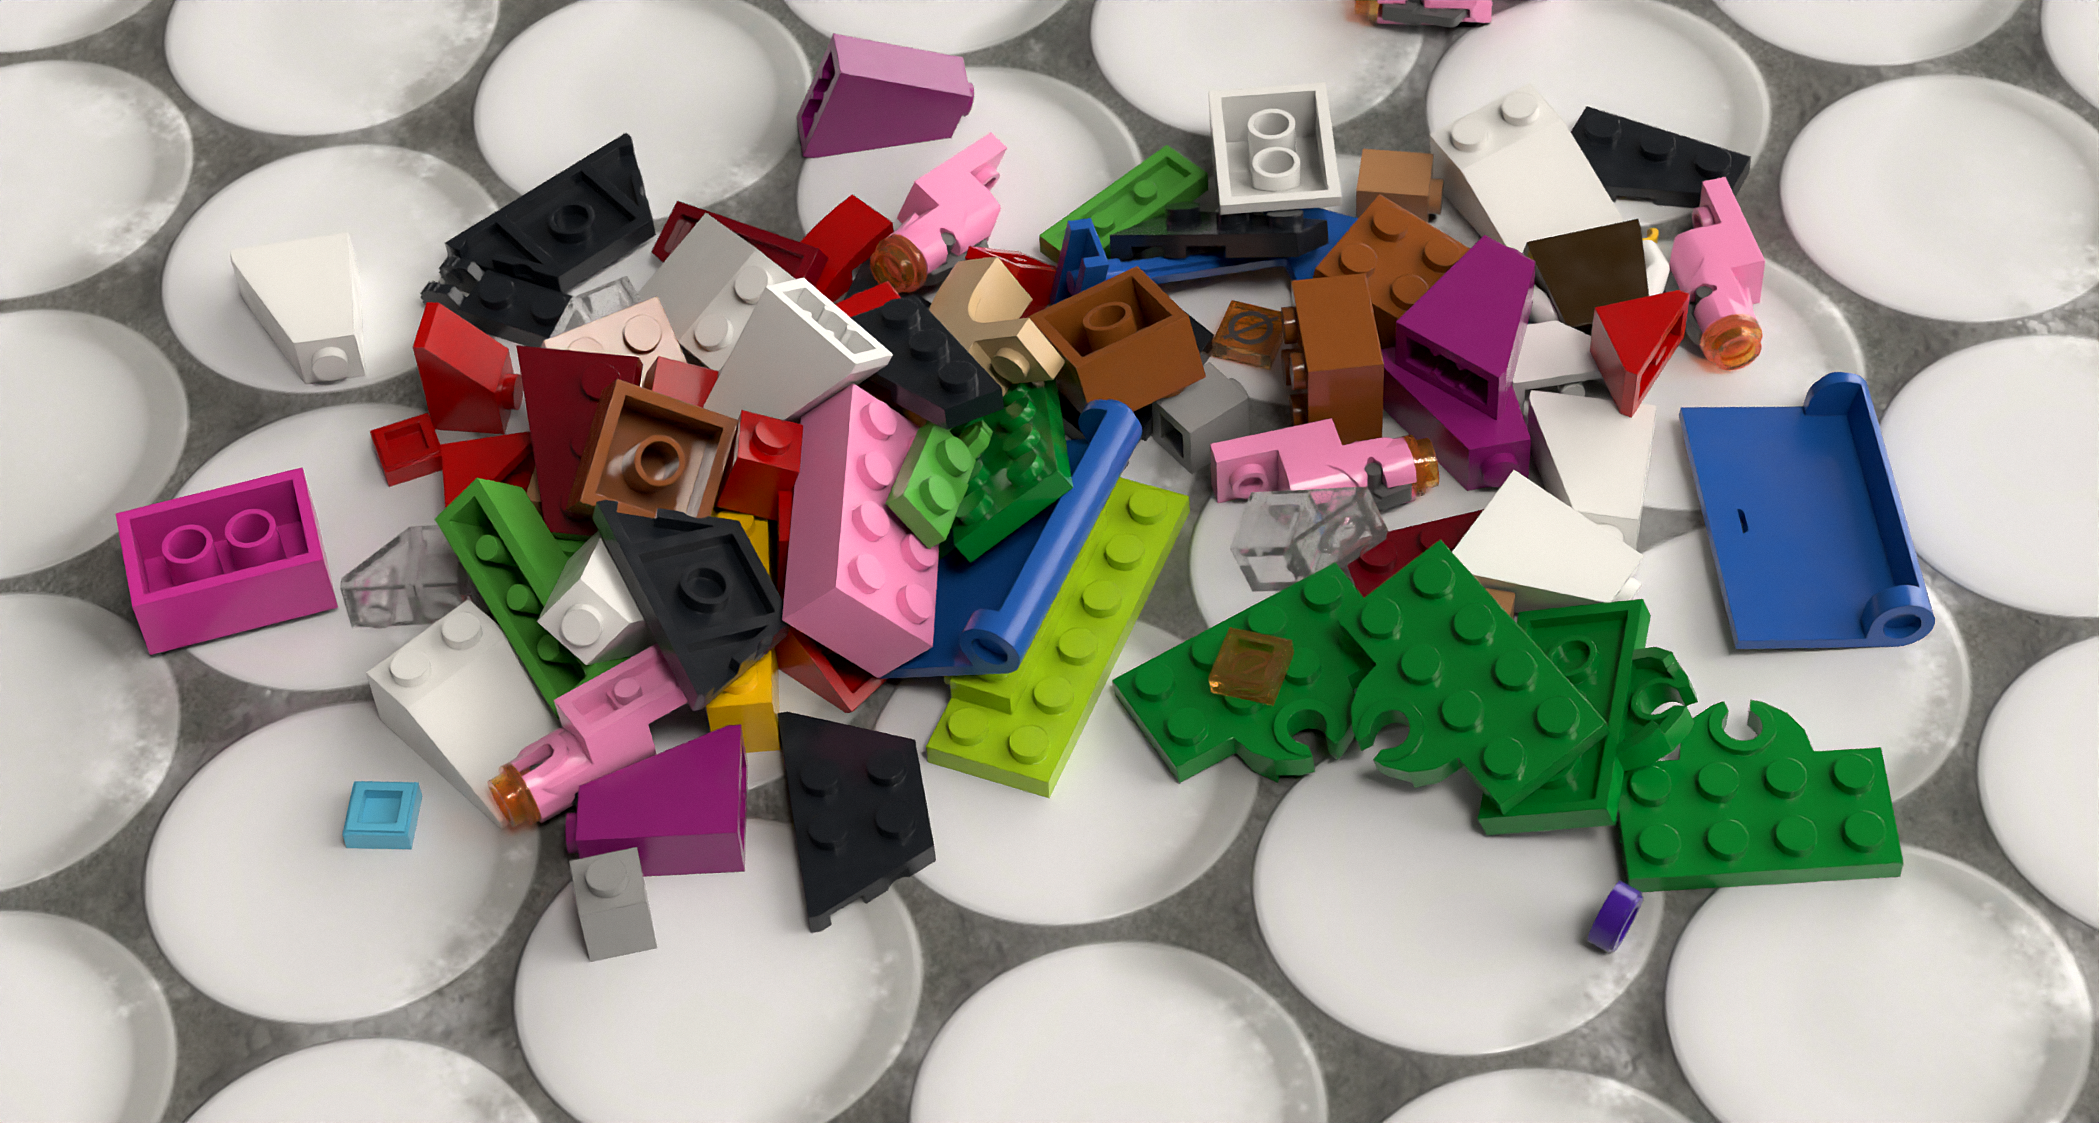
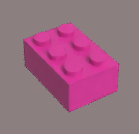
[115,467,338,655]

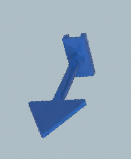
[1050,208,1358,305]

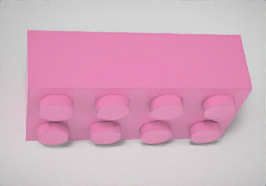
[782,383,939,678]

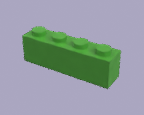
[434,478,630,719]

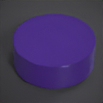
[1587,881,1644,953]

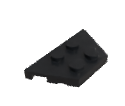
[445,133,656,293]
[592,500,791,711]
[778,712,936,933]

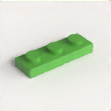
[1039,145,1209,265]

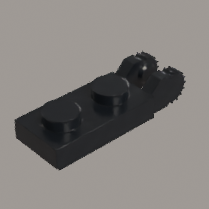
[420,255,594,347]

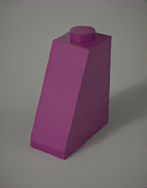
[796,33,974,158]
[1395,235,1536,420]
[1381,347,1531,491]
[565,725,748,877]

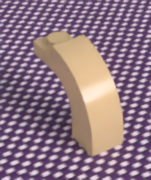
[929,256,1065,397]

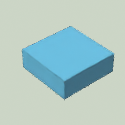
[342,781,422,850]

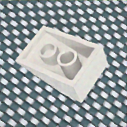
[1208,82,1342,215]
[1429,83,1624,253]
[629,213,796,377]
[366,599,562,830]

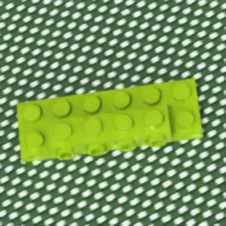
[926,477,1190,798]

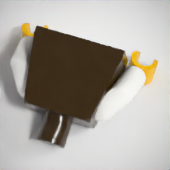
[1522,219,1670,336]

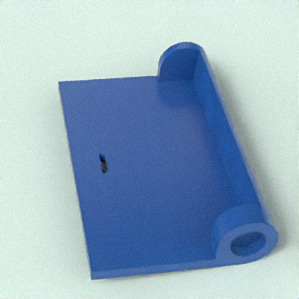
[1679,372,1935,649]
[880,399,1142,679]

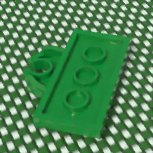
[938,378,1073,563]
[1337,539,1609,815]
[1112,562,1374,783]
[1478,599,1698,835]
[1616,699,1904,892]

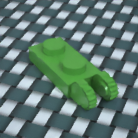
[885,420,993,549]

